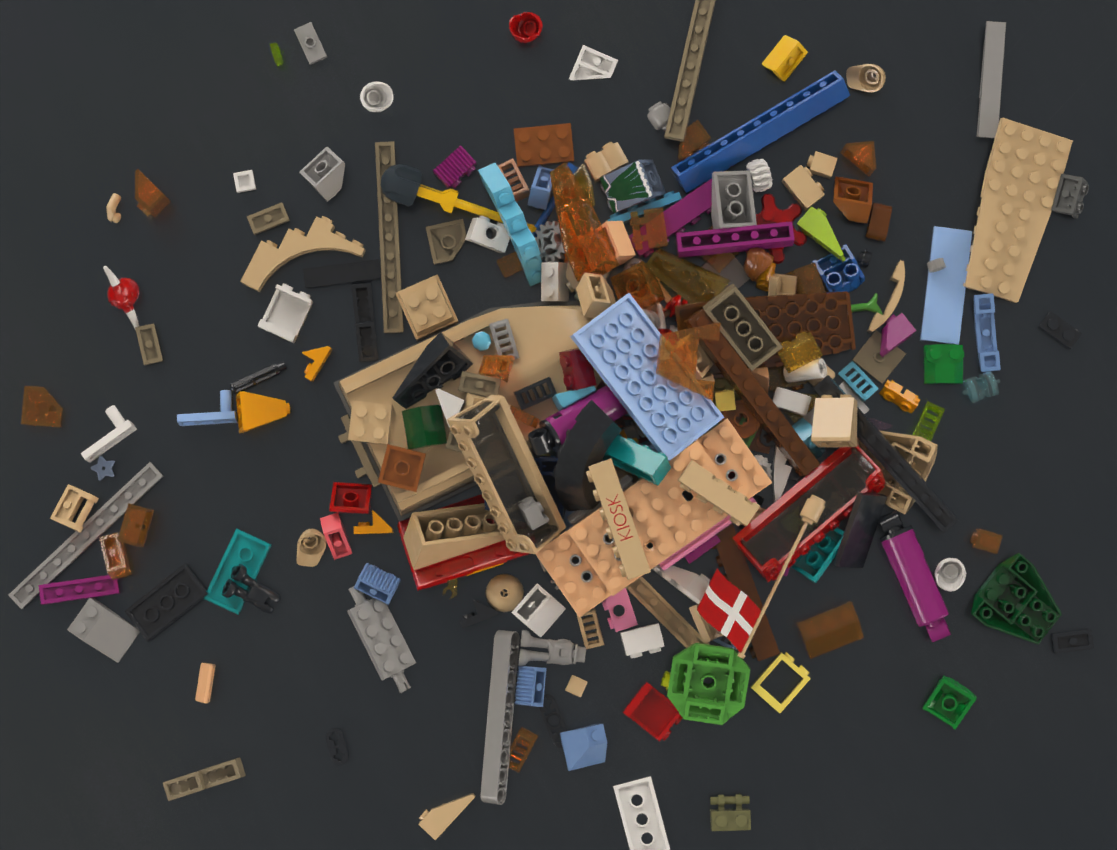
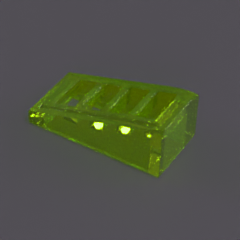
[912,401,945,441]

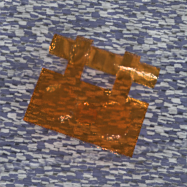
[629,207,668,251]

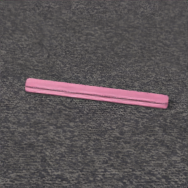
[659,497,757,570]

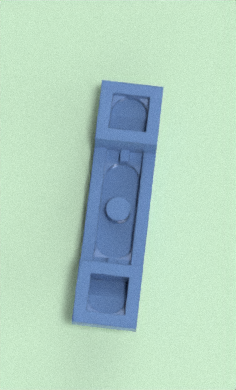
[974,293,1001,372]

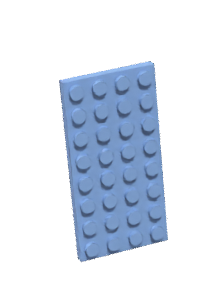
[570,293,724,462]

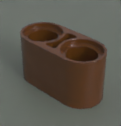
[866,202,892,242]

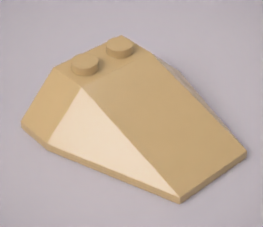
[847,430,938,515]

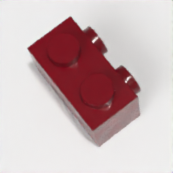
[559,348,597,391]

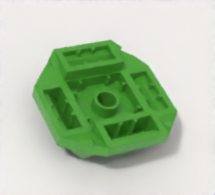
[667,643,750,725]

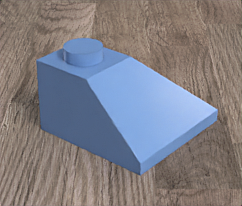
[560,724,607,771]

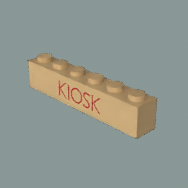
[586,459,651,580]

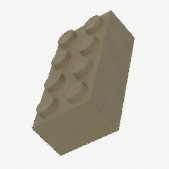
[703,284,783,371]

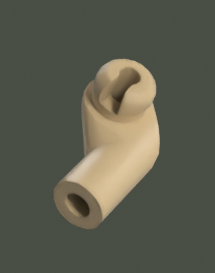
[106,193,121,223]

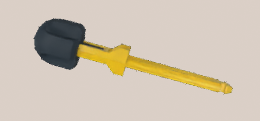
[380,164,537,232]

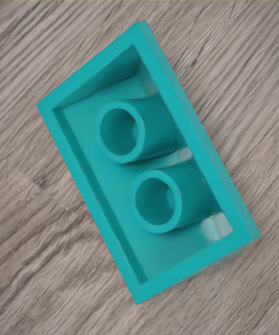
[791,519,844,583]

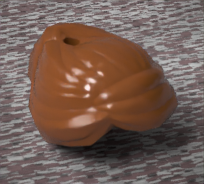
[744,247,774,282]

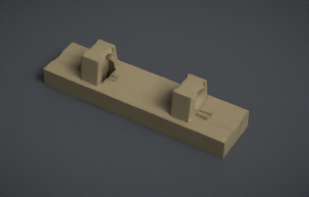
[338,414,382,488]

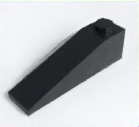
[392,332,473,409]

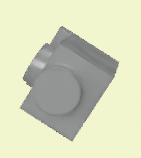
[518,496,550,530]

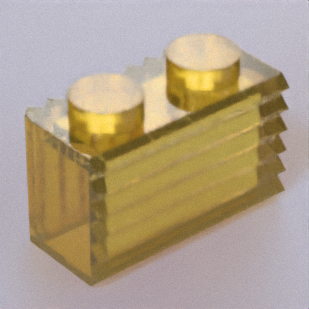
[777,332,823,373]

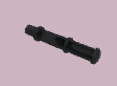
[230,362,287,394]

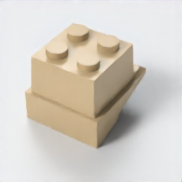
[396,274,459,342]

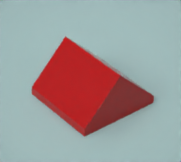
[329,482,372,514]

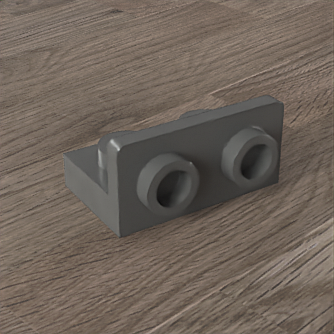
[1051,174,1089,219]

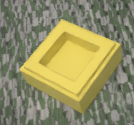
[714,389,736,411]

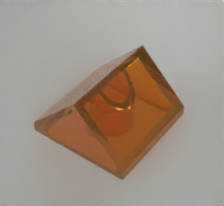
[840,141,876,177]

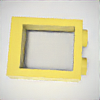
[750,652,811,713]

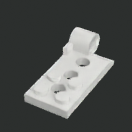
[613,776,670,850]

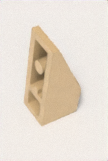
[418,793,476,840]

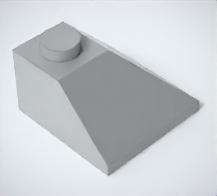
[299,147,345,202]

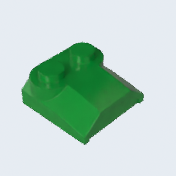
[923,344,964,384]
[922,676,977,730]

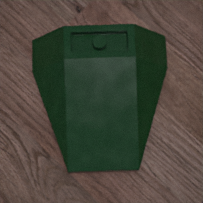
[971,553,1062,645]

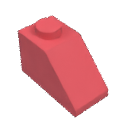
[320,512,353,560]

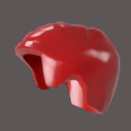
[509,12,543,43]

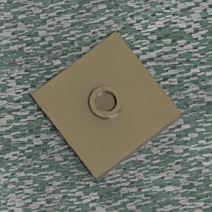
[852,330,906,384]

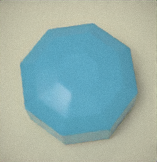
[472,331,491,351]

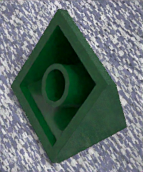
[402,404,447,450]

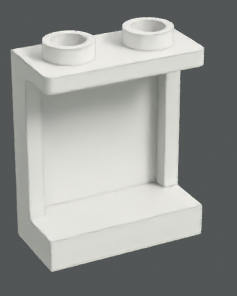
[258,283,313,343]

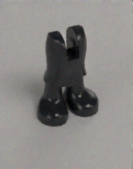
[221,564,281,614]

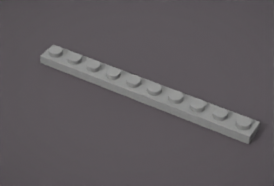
[8,462,164,609]

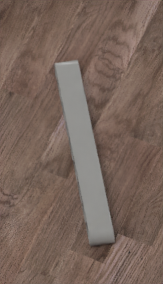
[480,630,520,805]

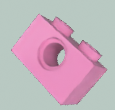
[602,588,638,632]

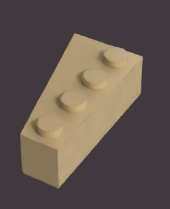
[678,460,760,526]

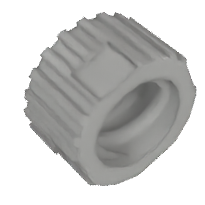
[927,258,946,273]

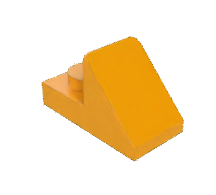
[302,346,333,382]
[353,510,394,534]

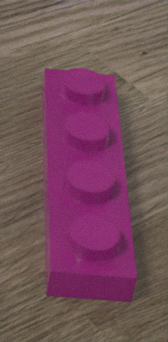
[38,574,119,605]

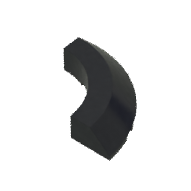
[553,399,622,511]

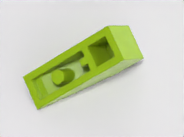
[797,206,846,262]

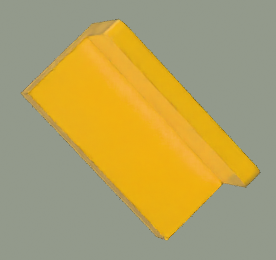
[762,35,808,82]

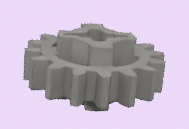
[535,221,572,262]

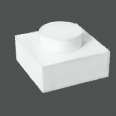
[233,170,256,193]

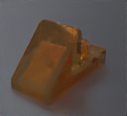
[478,355,515,382]

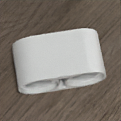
[772,387,812,416]

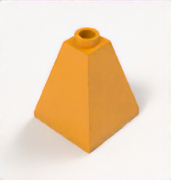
[236,391,290,433]

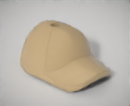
[846,64,886,92]
[296,529,326,567]

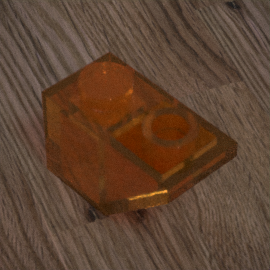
[677,120,711,162]

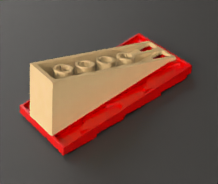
[397,494,538,591]

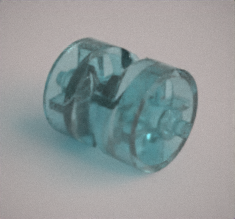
[963,371,1000,403]

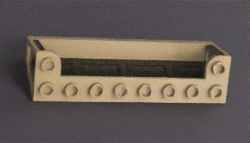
[447,395,566,554]

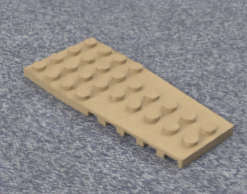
[963,118,1073,303]

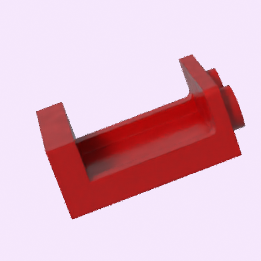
[623,682,682,742]

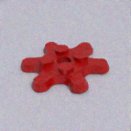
[745,193,807,264]

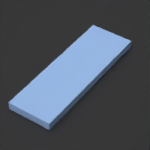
[920,226,972,345]

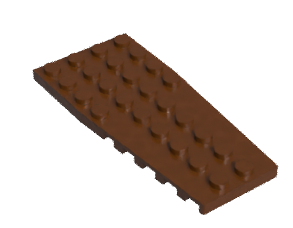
[674,291,856,379]

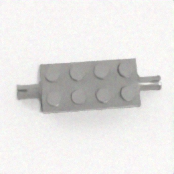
[347,586,416,693]

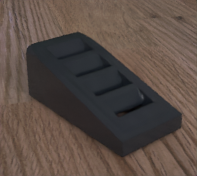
[514,376,557,410]

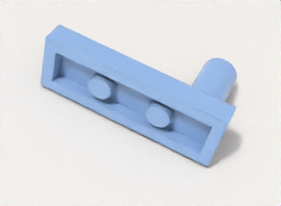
[177,390,238,426]

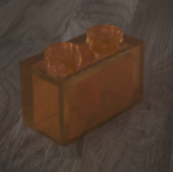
[99,532,131,580]

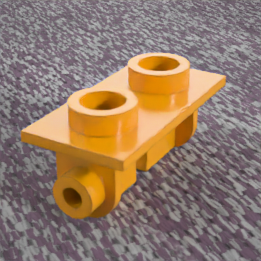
[879,380,920,414]

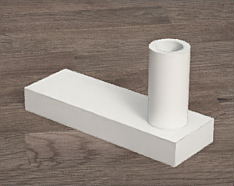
[81,405,137,463]

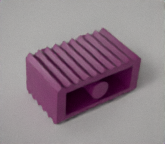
[433,145,477,189]

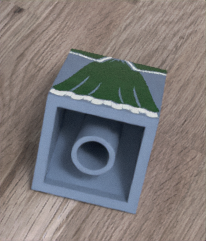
[600,160,666,213]

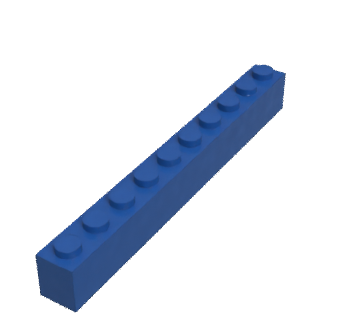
[671,70,850,193]

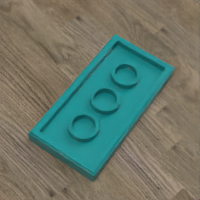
[204,528,271,615]

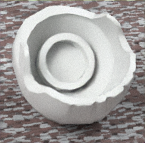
[360,81,393,112]
[934,558,966,592]

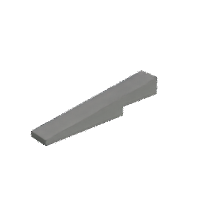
[976,21,1006,138]

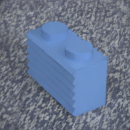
[354,563,401,605]
[514,666,546,707]

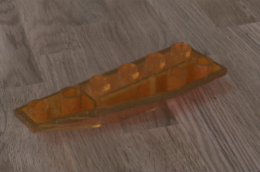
[550,163,619,282]

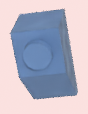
[527,165,557,210]

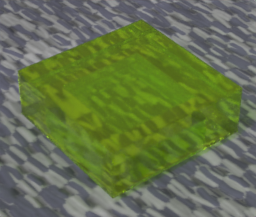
[270,42,284,66]

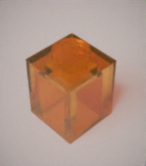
[971,529,1003,554]

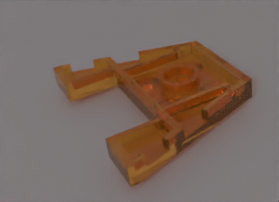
[656,323,721,400]

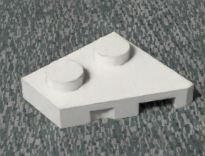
[569,45,618,80]

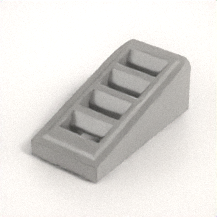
[489,319,519,364]

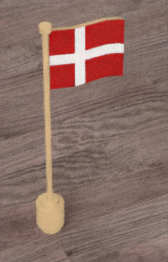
[697,495,825,659]

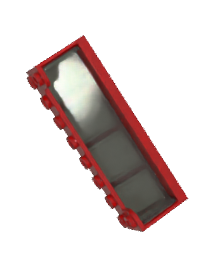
[733,445,886,582]

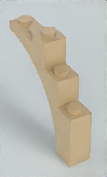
[240,216,366,292]

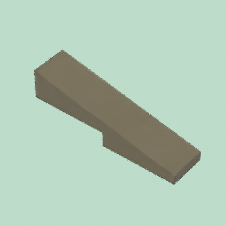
[163,757,246,801]

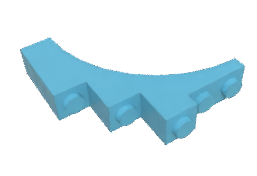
[478,163,542,287]

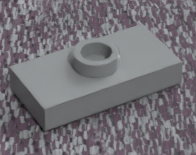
[294,22,327,65]

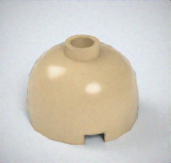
[486,574,524,612]

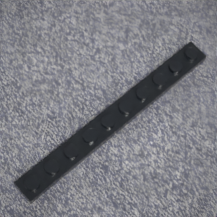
[813,375,959,533]

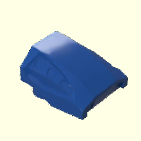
[812,244,865,292]

